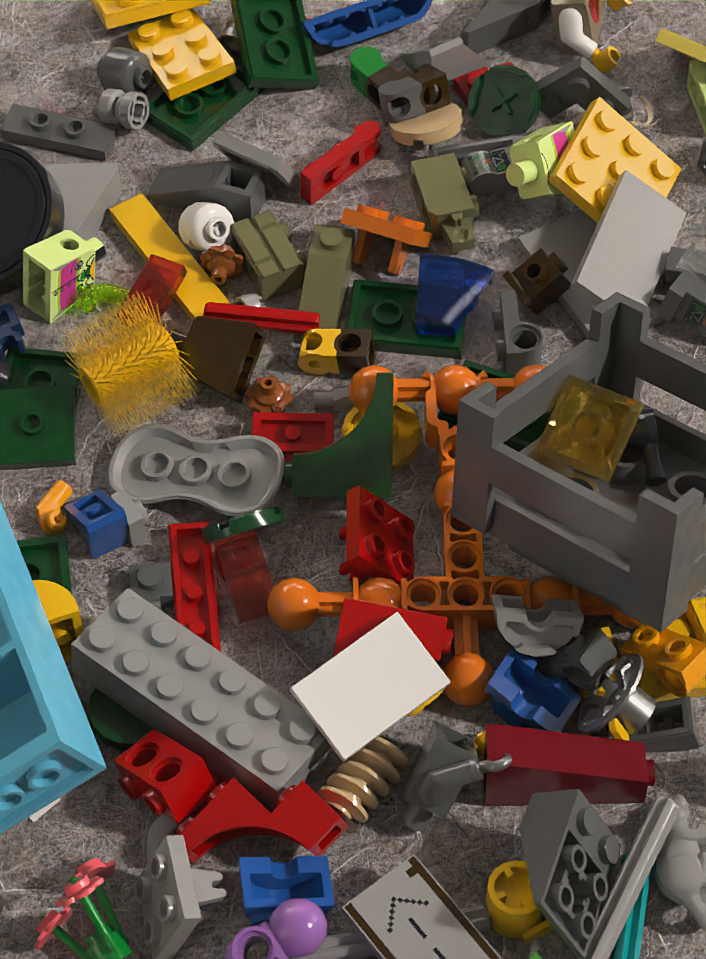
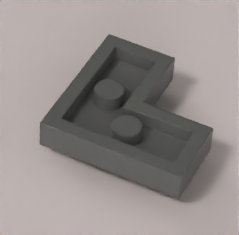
[536,56,631,118]

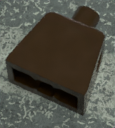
[169,316,267,404]

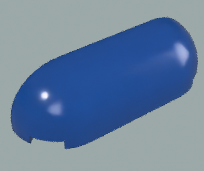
[301,0,432,48]

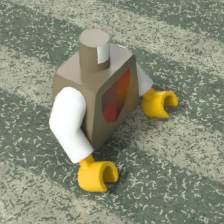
[551,0,632,73]

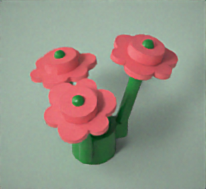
[34,858,133,959]

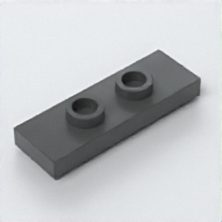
[0,104,118,161]

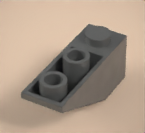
[461,0,551,54]
[146,160,265,222]

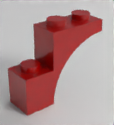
[176,777,350,864]

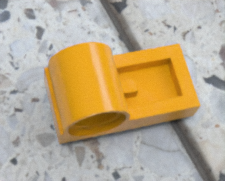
[618,624,706,697]

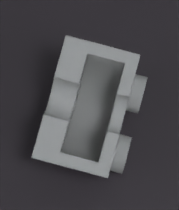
[492,594,584,657]

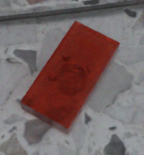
[115,254,188,332]

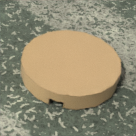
[389,103,463,146]

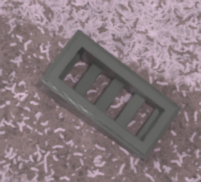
[605,696,700,752]

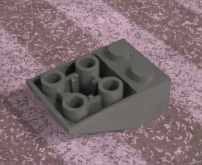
[520,789,621,959]

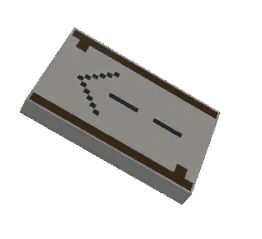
[342,854,502,959]

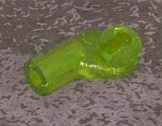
[75,282,134,313]

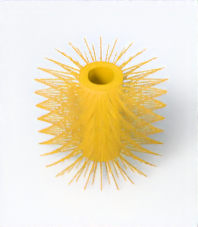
[60,291,198,438]

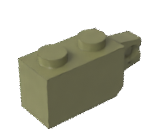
[411,153,479,253]

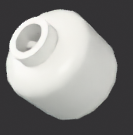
[178,202,235,252]

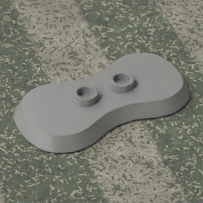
[107,424,284,516]

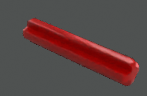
[203,302,320,335]

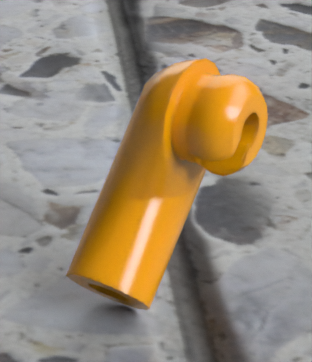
[35,480,73,536]

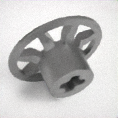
[577,653,656,735]

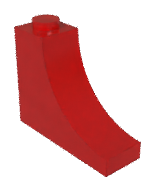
[333,598,454,663]

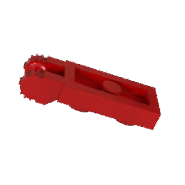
[300,120,381,205]

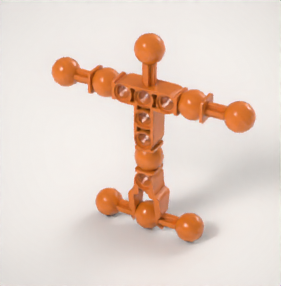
[267,364,643,708]

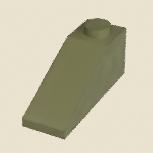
[294,224,355,344]

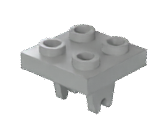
[134,835,226,959]

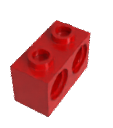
[114,729,217,823]

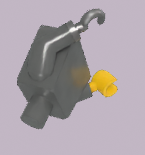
[400,721,512,833]

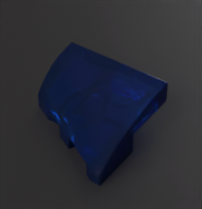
[416,253,494,336]

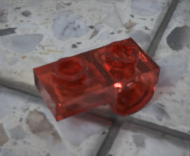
[214,530,274,624]

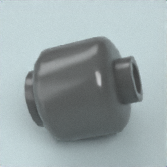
[97,47,153,94]

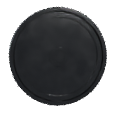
[0,142,65,295]

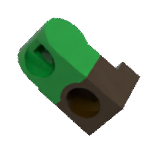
[350,46,413,110]

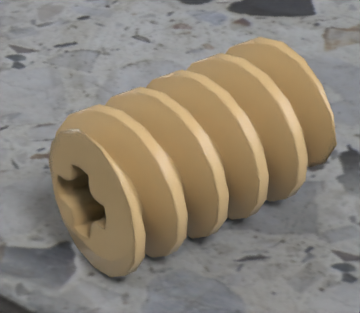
[316,737,411,834]

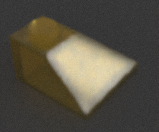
[535,375,644,483]

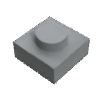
[110,488,149,548]

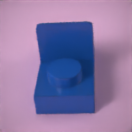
[63,489,129,559]

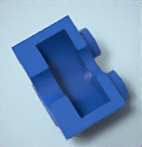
[484,646,582,732]
[239,856,335,926]

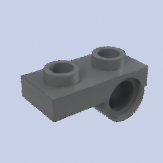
[492,291,543,376]
[536,629,617,691]

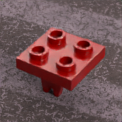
[339,485,415,586]

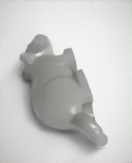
[654,794,706,930]

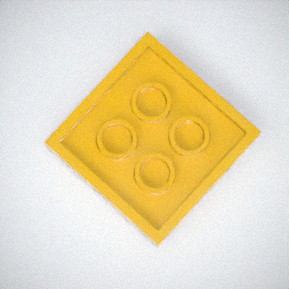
[548,97,681,223]

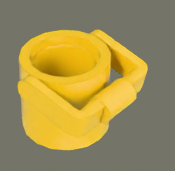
[486,859,554,943]

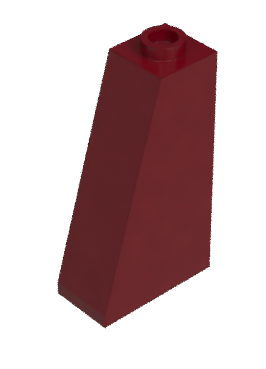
[483,724,655,806]

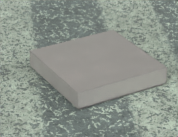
[212,130,300,192]

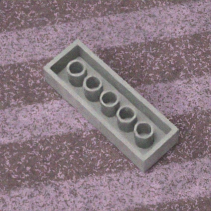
[71,588,331,813]

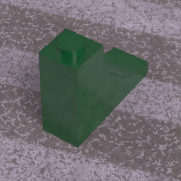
[284,372,394,498]

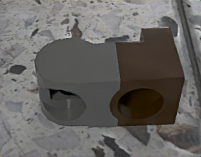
[378,63,451,122]

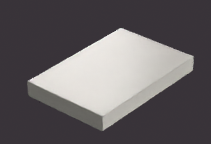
[290,612,451,762]

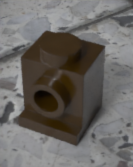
[502,248,571,315]

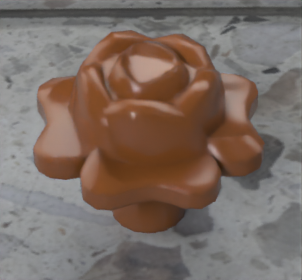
[200,244,245,285]
[245,376,294,413]

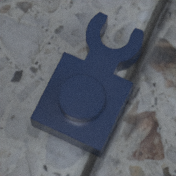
[0,302,26,361]

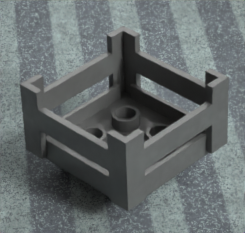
[451,292,706,632]

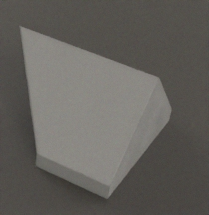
[402,37,492,91]

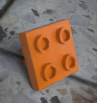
[340,204,434,276]

